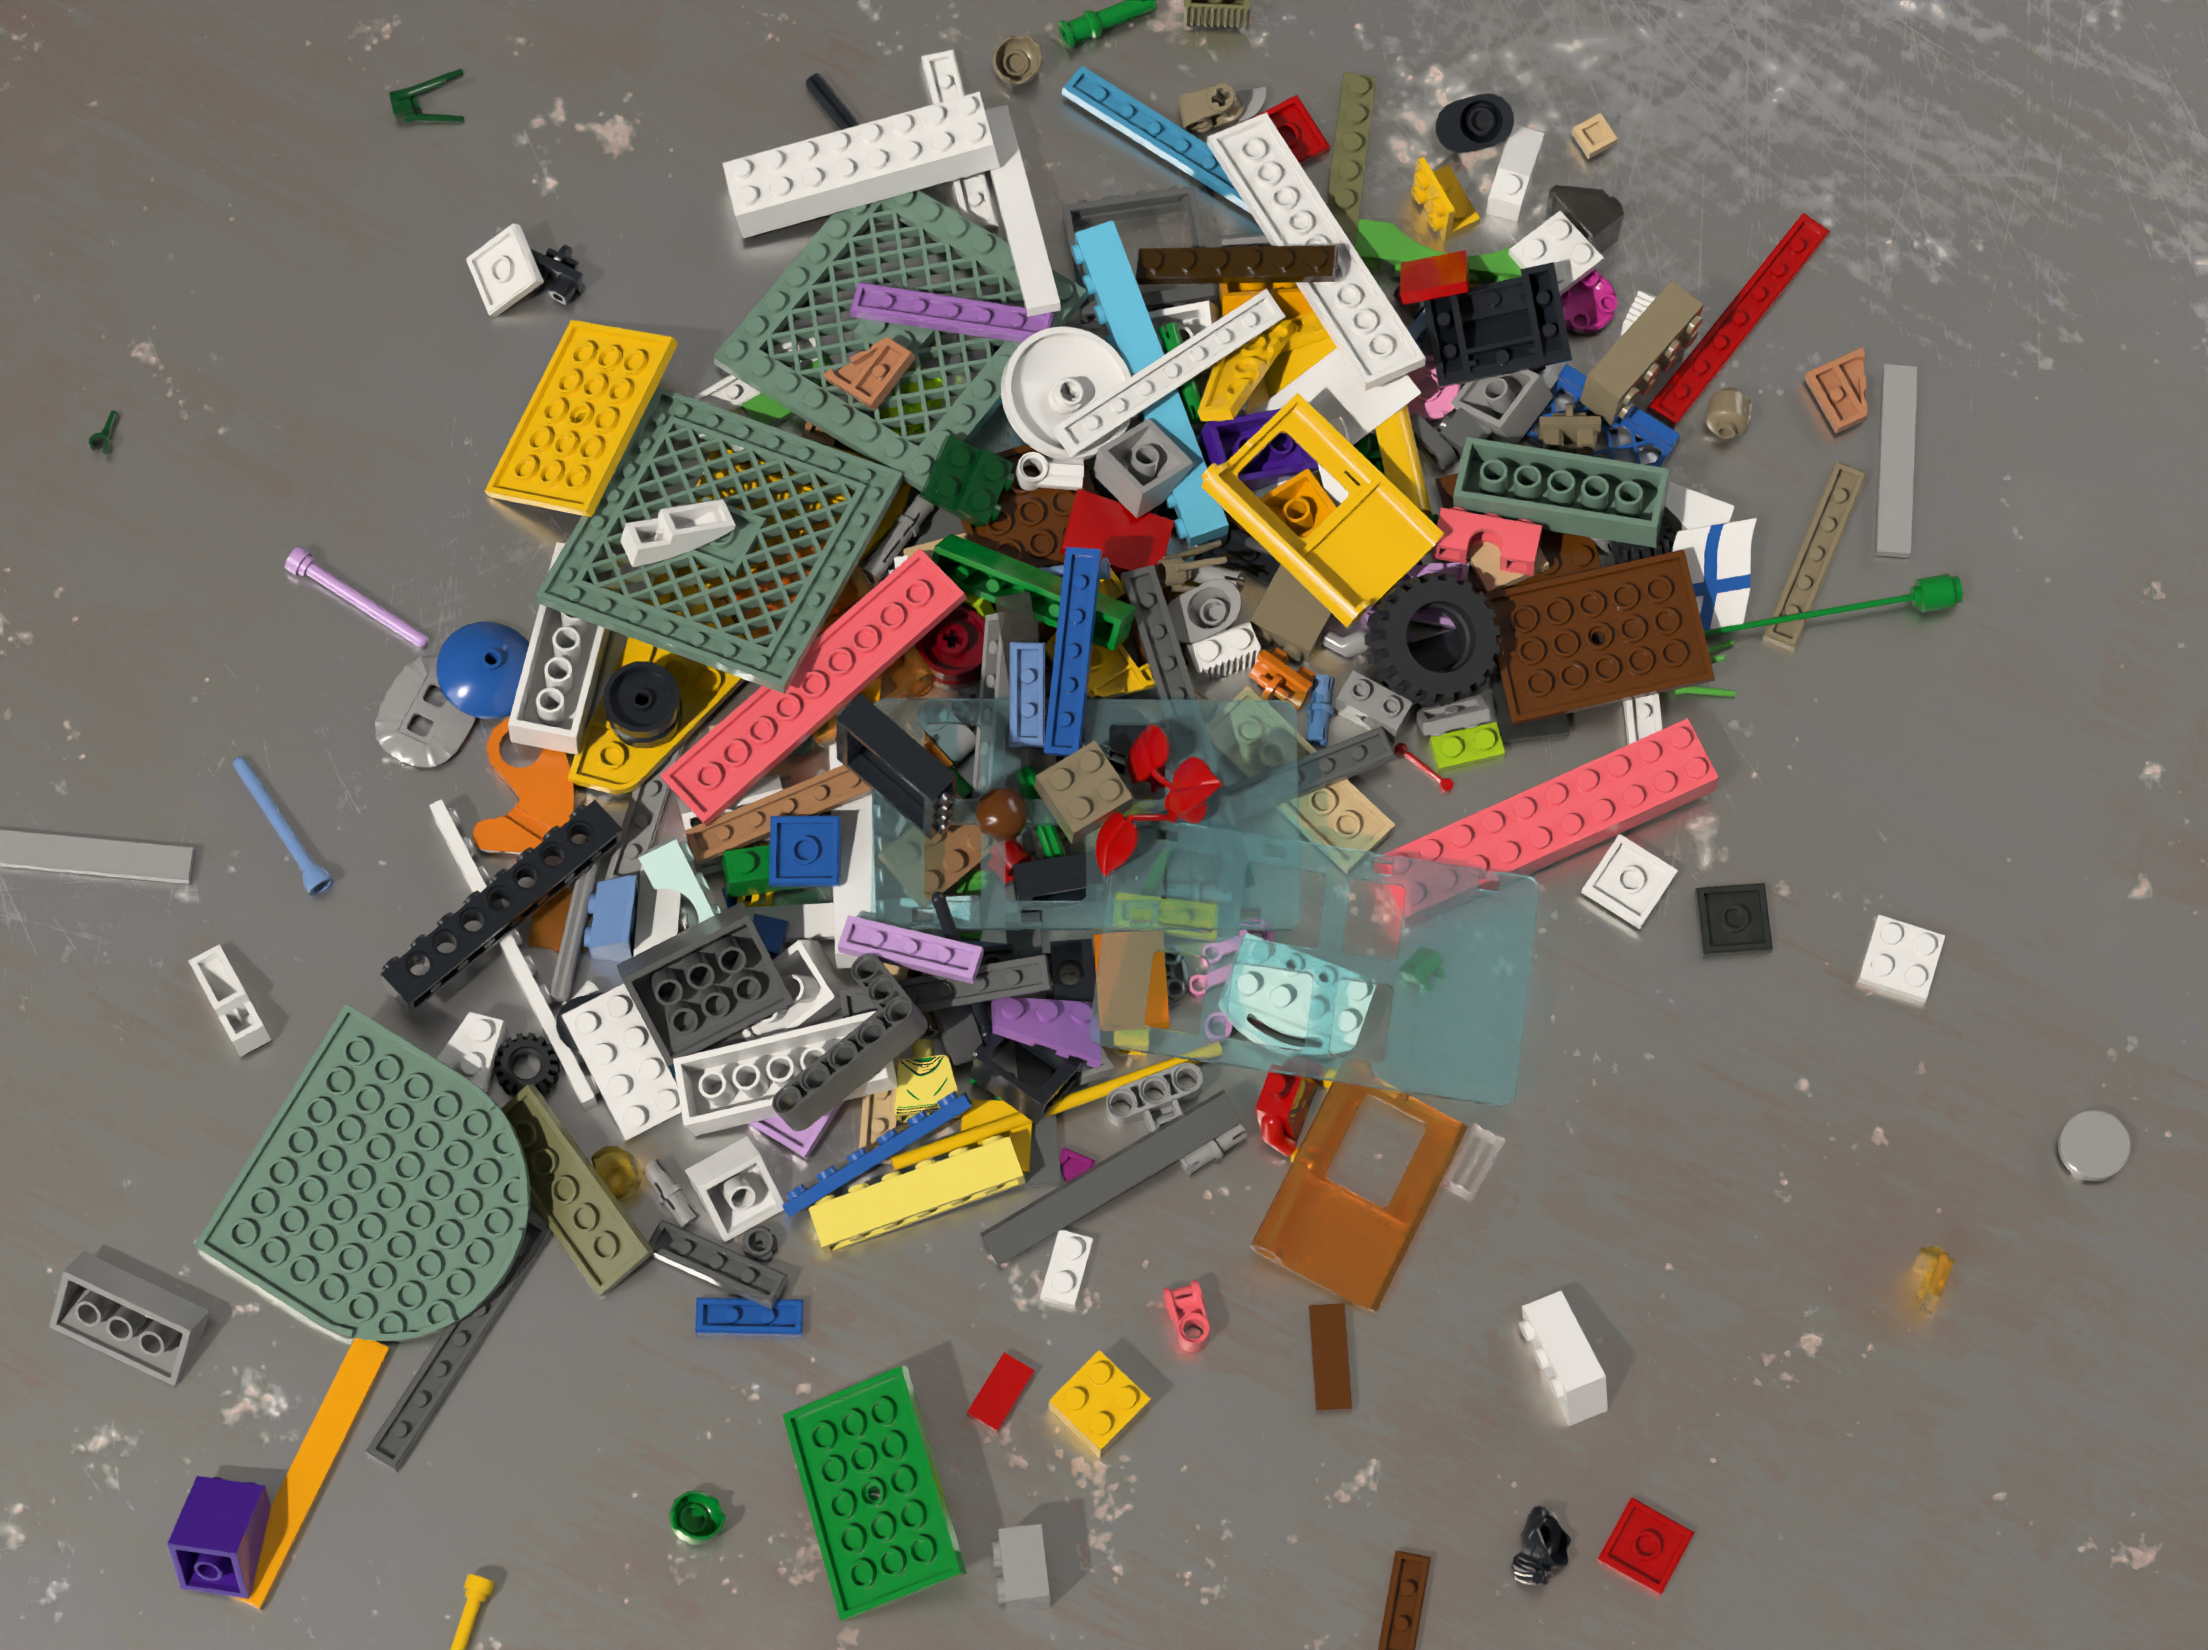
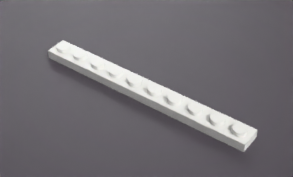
[429,799,599,1112]

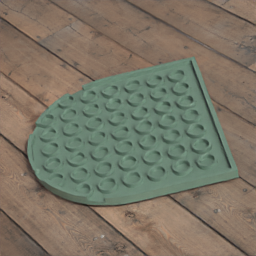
[194,1003,530,1342]

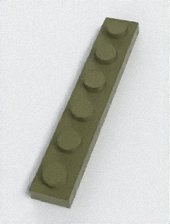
[1326,72,1376,248]

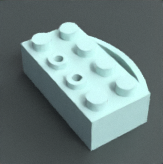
[1217,933,1377,1060]

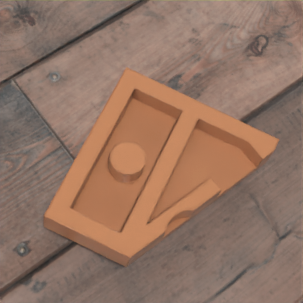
[823,337,916,411]
[1804,347,1867,434]

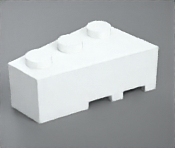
[437,1012,508,1095]
[1519,1291,1608,1426]

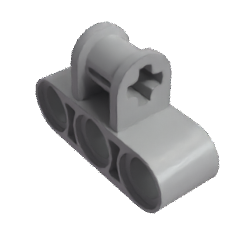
[1105,1062,1203,1133]

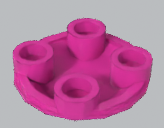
[1561,269,1617,333]

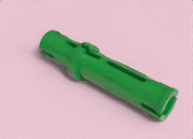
[1157,323,1202,424]

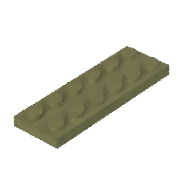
[501,1084,655,1296]

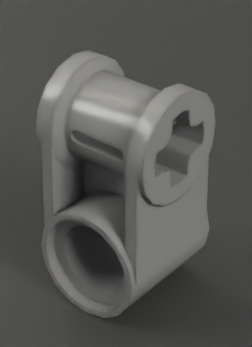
[917,701,976,767]

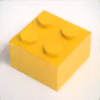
[1049,1350,1151,1458]

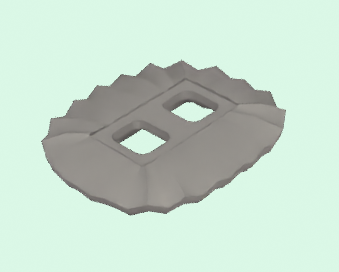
[374,656,476,768]

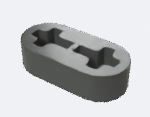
[1410,413,1457,470]

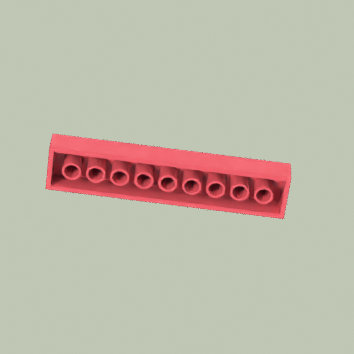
[1374,718,1719,930]

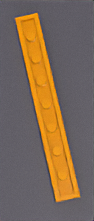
[231,1338,390,1610]

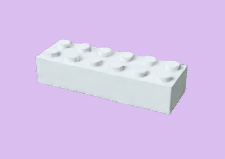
[508,542,625,755]
[673,1011,898,1136]

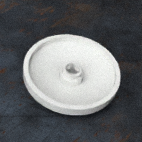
[1001,327,1132,461]

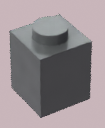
[1437,407,1493,461]

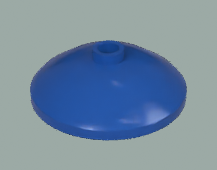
[436,622,529,719]

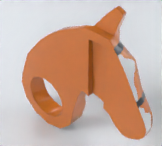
[472,718,574,860]

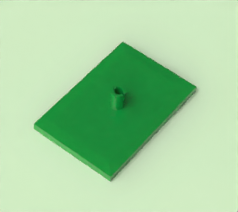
[783,1366,967,1621]

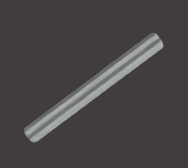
[550,837,601,1002]

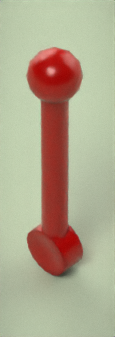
[1394,743,1454,793]

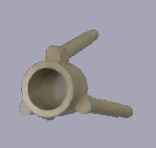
[1157,540,1228,593]

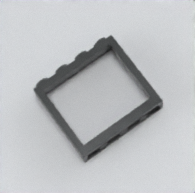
[1063,185,1215,324]

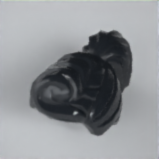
[1511,1506,1571,1585]

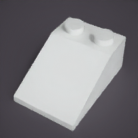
[741,940,848,1041]

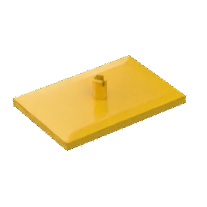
[484,320,679,517]

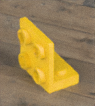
[1411,156,1480,240]

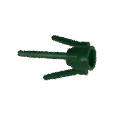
[389,69,465,123]

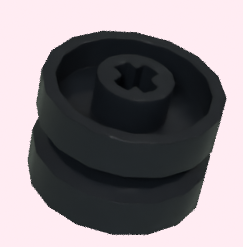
[603,661,683,748]

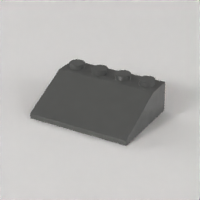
[617,901,794,1066]

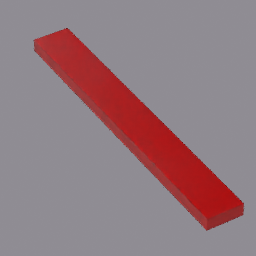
[1647,213,1830,430]

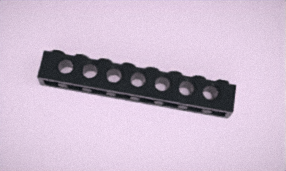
[380,800,623,1015]

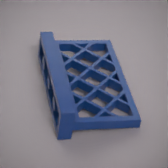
[1524,364,1680,467]

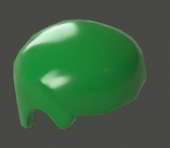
[668,1491,726,1545]

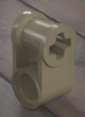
[1178,83,1245,135]

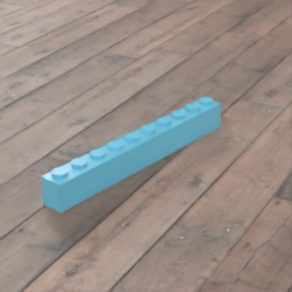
[1071,220,1229,548]

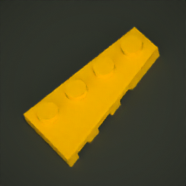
[1198,320,1295,421]

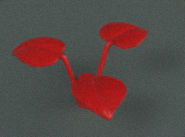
[1096,724,1223,877]

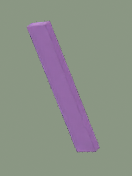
[850,282,1055,343]

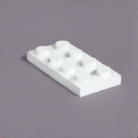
[561,983,682,1141]

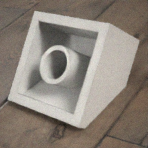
[685,1136,784,1243]

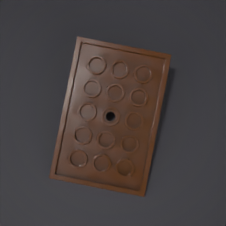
[1484,550,1715,726]

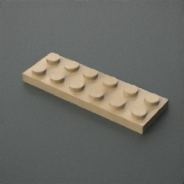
[1205,686,1395,875]

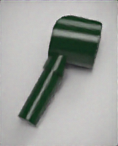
[88,410,119,454]

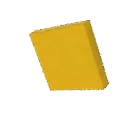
[961,1099,1032,1173]

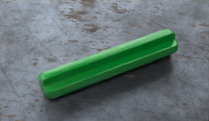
[1015,765,1066,859]

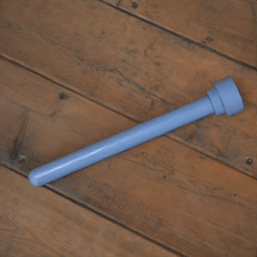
[233,757,334,896]

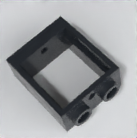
[1013,851,1107,913]
[969,1033,1083,1124]

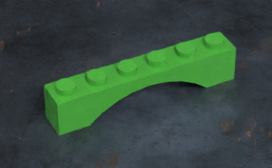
[1355,219,1522,285]

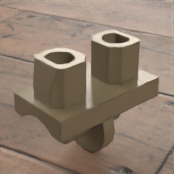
[1538,403,1601,455]

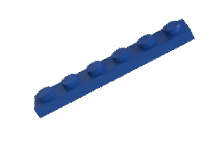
[1044,547,1102,756]
[782,1091,973,1217]

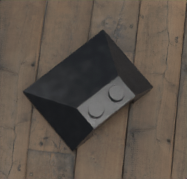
[1423,262,1573,388]

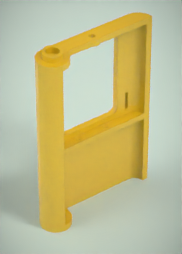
[1201,393,1444,629]

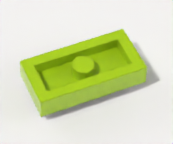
[1429,722,1505,773]

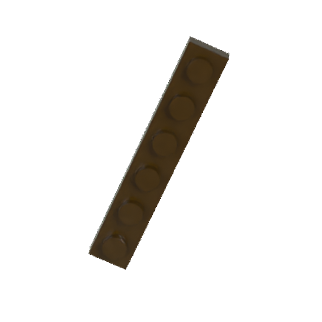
[1136,245,1338,285]

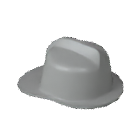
[1167,579,1242,643]

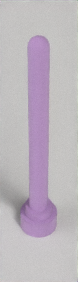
[284,546,428,647]

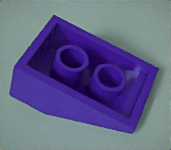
[1197,409,1319,492]

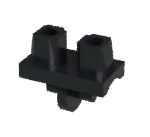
[530,245,585,304]

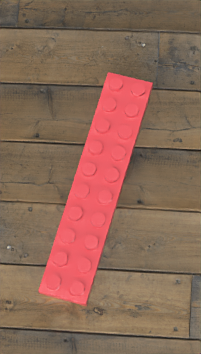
[660,548,967,827]

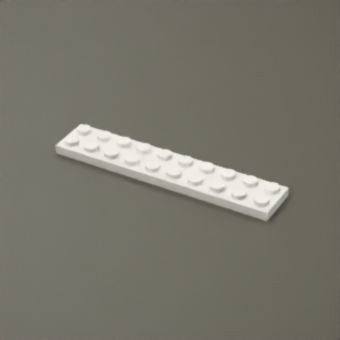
[1207,113,1426,391]

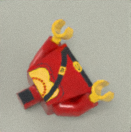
[1255,1057,1347,1169]

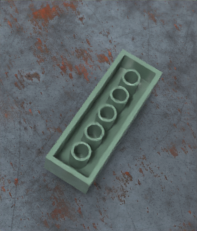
[1453,437,1669,548]

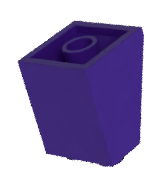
[167,1476,271,1599]

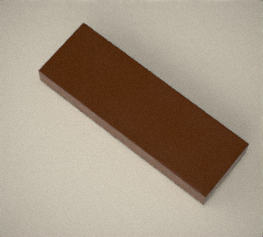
[1309,1303,1352,1413]
[1378,1550,1431,1650]

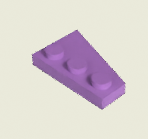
[991,997,1101,1069]

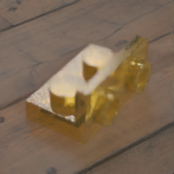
[1912,1246,1955,1315]

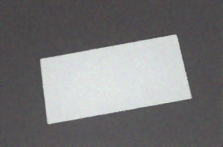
[1251,348,1421,498]

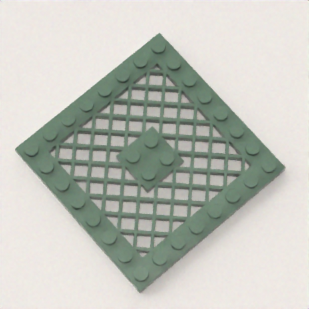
[712,190,1088,491]
[535,386,904,694]

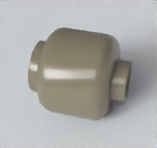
[1706,387,1752,439]

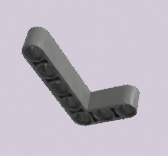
[772,953,928,1131]

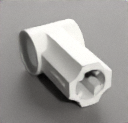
[1015,452,1084,491]

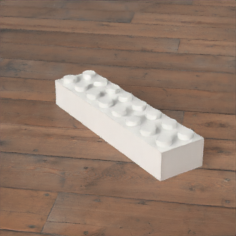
[722,92,1000,238]

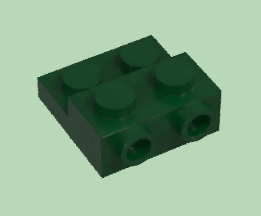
[919,435,1015,528]

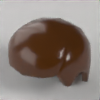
[975,787,1029,843]

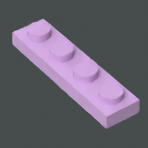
[838,915,984,984]

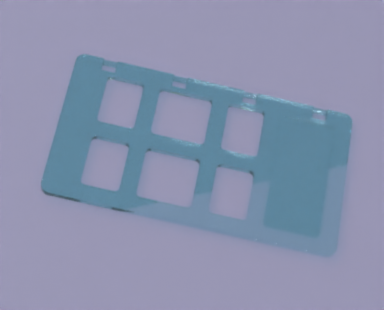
[871,698,1301,931]
[1089,815,1539,1107]

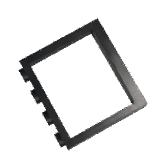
[836,693,957,840]

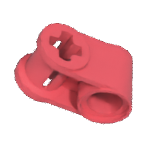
[1162,1279,1210,1353]

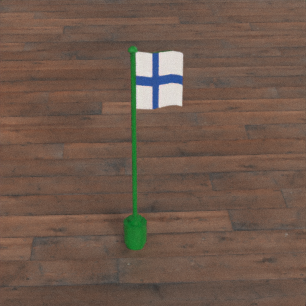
[1672,518,1963,636]

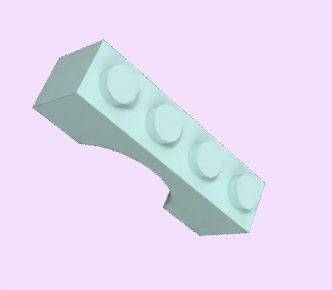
[638,836,722,924]

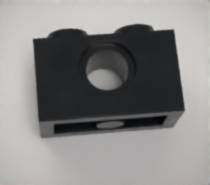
[1043,939,1096,1002]

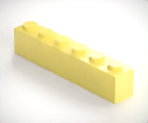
[808,1135,1026,1254]

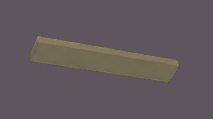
[1762,461,1868,652]

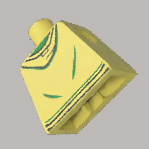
[895,1039,963,1125]

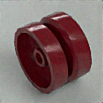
[915,605,985,691]

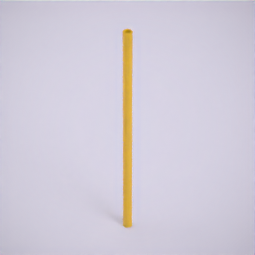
[890,1042,1222,1171]

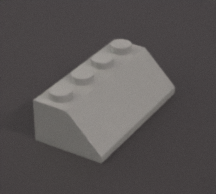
[49,1251,210,1387]

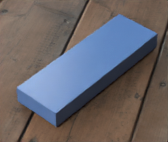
[1009,642,1045,748]

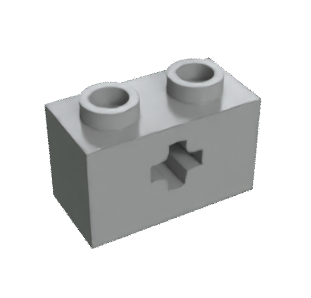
[1334,670,1413,744]

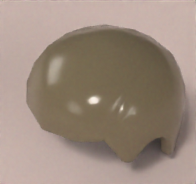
[992,35,1043,86]

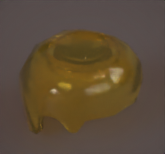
[591,1146,642,1202]

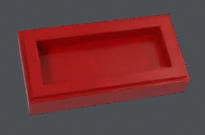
[967,1352,1035,1433]

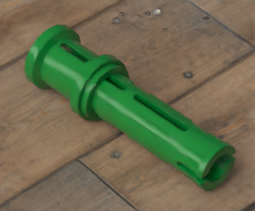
[1058,0,1157,49]

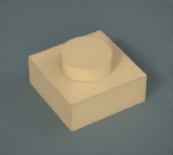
[1571,113,1618,159]

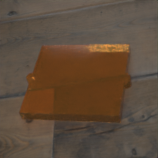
[528,887,591,954]

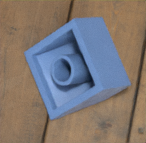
[584,875,639,962]

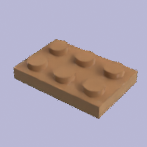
[877,792,998,910]

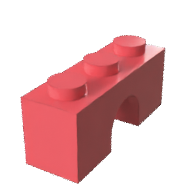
[1433,507,1542,576]

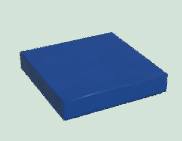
[769,816,841,887]

